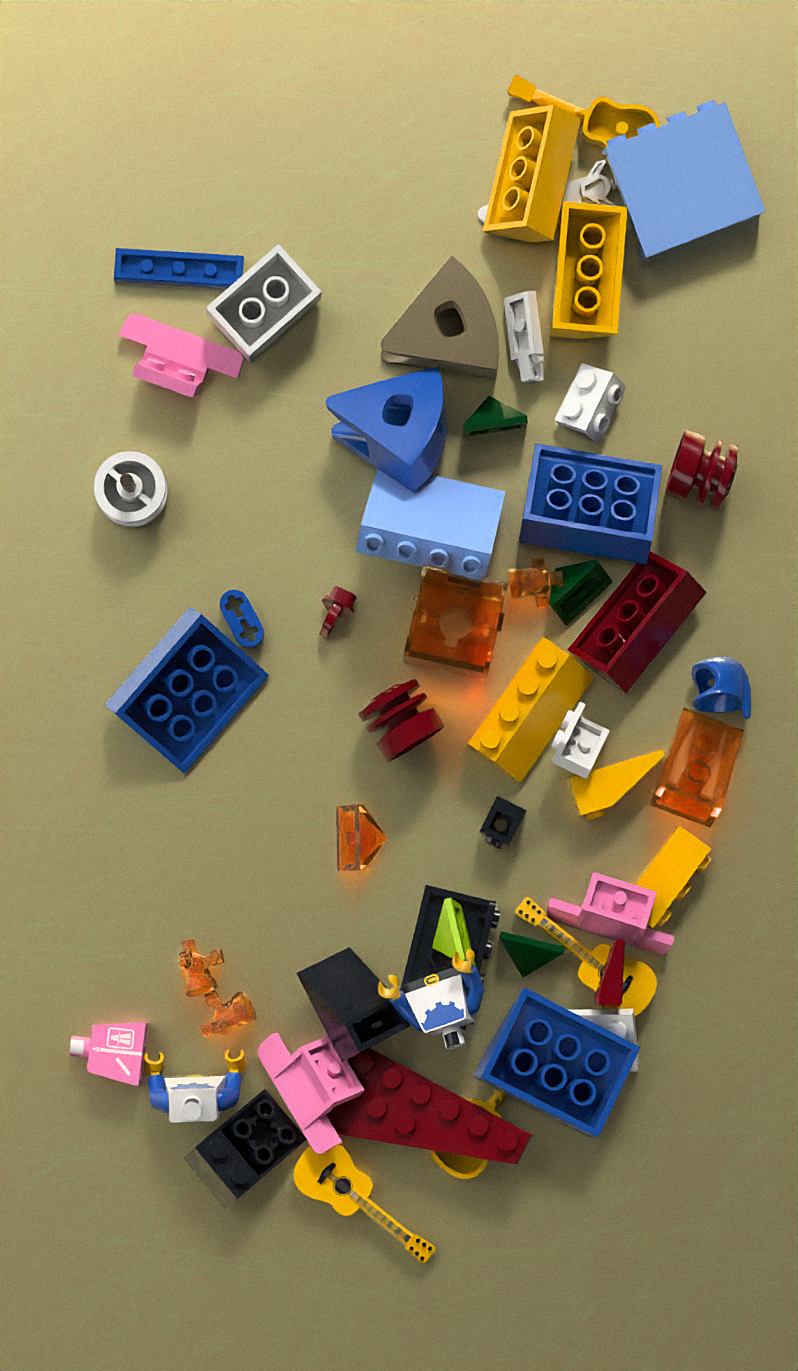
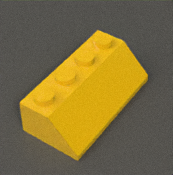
[483,104,581,243]
[550,201,628,339]
[467,636,594,783]

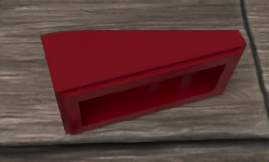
[593,939,625,1006]

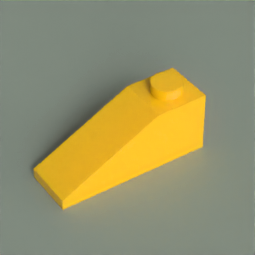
[568,749,665,821]

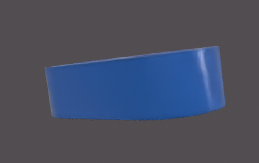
[219,590,264,649]

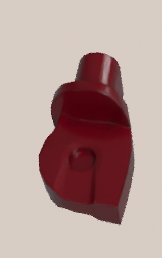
[319,586,357,639]

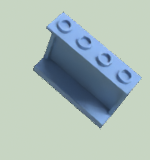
[601,100,766,260]
[356,469,506,581]

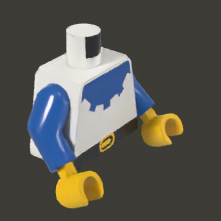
[378,949,484,1050]
[144,1050,246,1123]

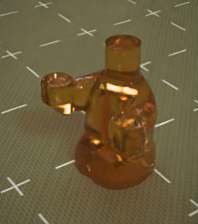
[508,557,564,608]
[178,939,225,997]
[200,990,257,1037]

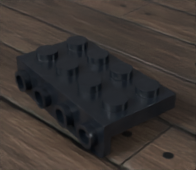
[400,885,501,1030]

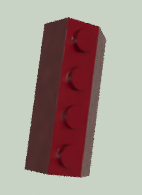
[567,551,707,693]

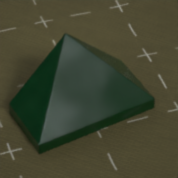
[462,396,528,438]
[548,559,613,626]
[499,931,565,978]

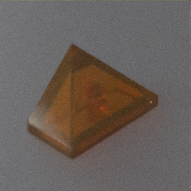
[336,804,387,872]

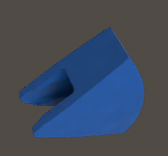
[326,367,447,492]

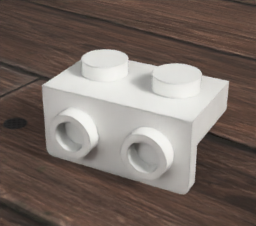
[555,363,625,442]
[551,702,610,779]

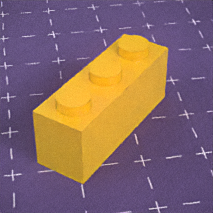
[635,825,711,929]

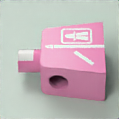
[70,1022,148,1086]

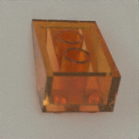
[649,707,744,828]

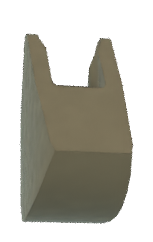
[381,256,499,379]

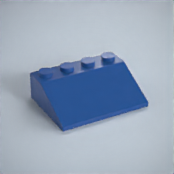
[518,443,662,564]
[104,607,269,773]
[473,987,641,1138]

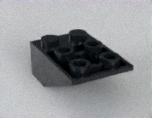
[296,947,410,1062]
[183,1089,307,1209]

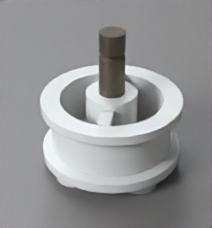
[94,451,168,527]

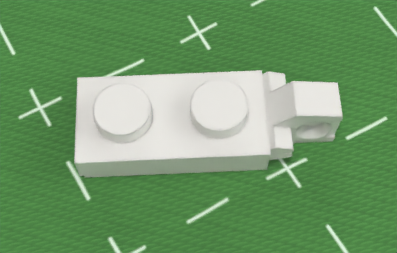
[504,290,544,383]

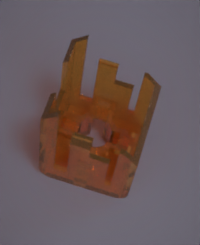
[403,564,508,681]

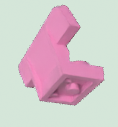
[119,314,243,398]
[546,872,675,954]
[258,1033,364,1154]

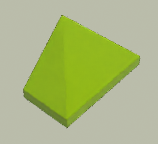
[432,898,476,967]

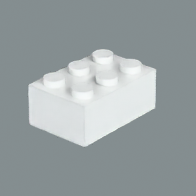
[206,244,322,362]

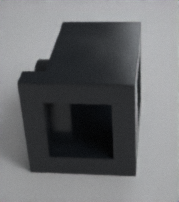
[479,796,526,850]

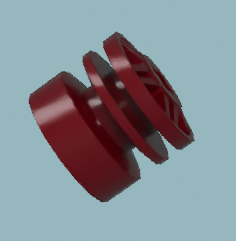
[665,429,738,511]
[358,679,445,762]

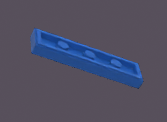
[114,248,244,289]

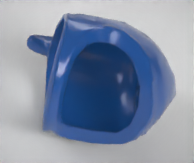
[691,656,751,719]

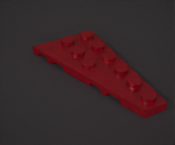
[326,1048,533,1165]

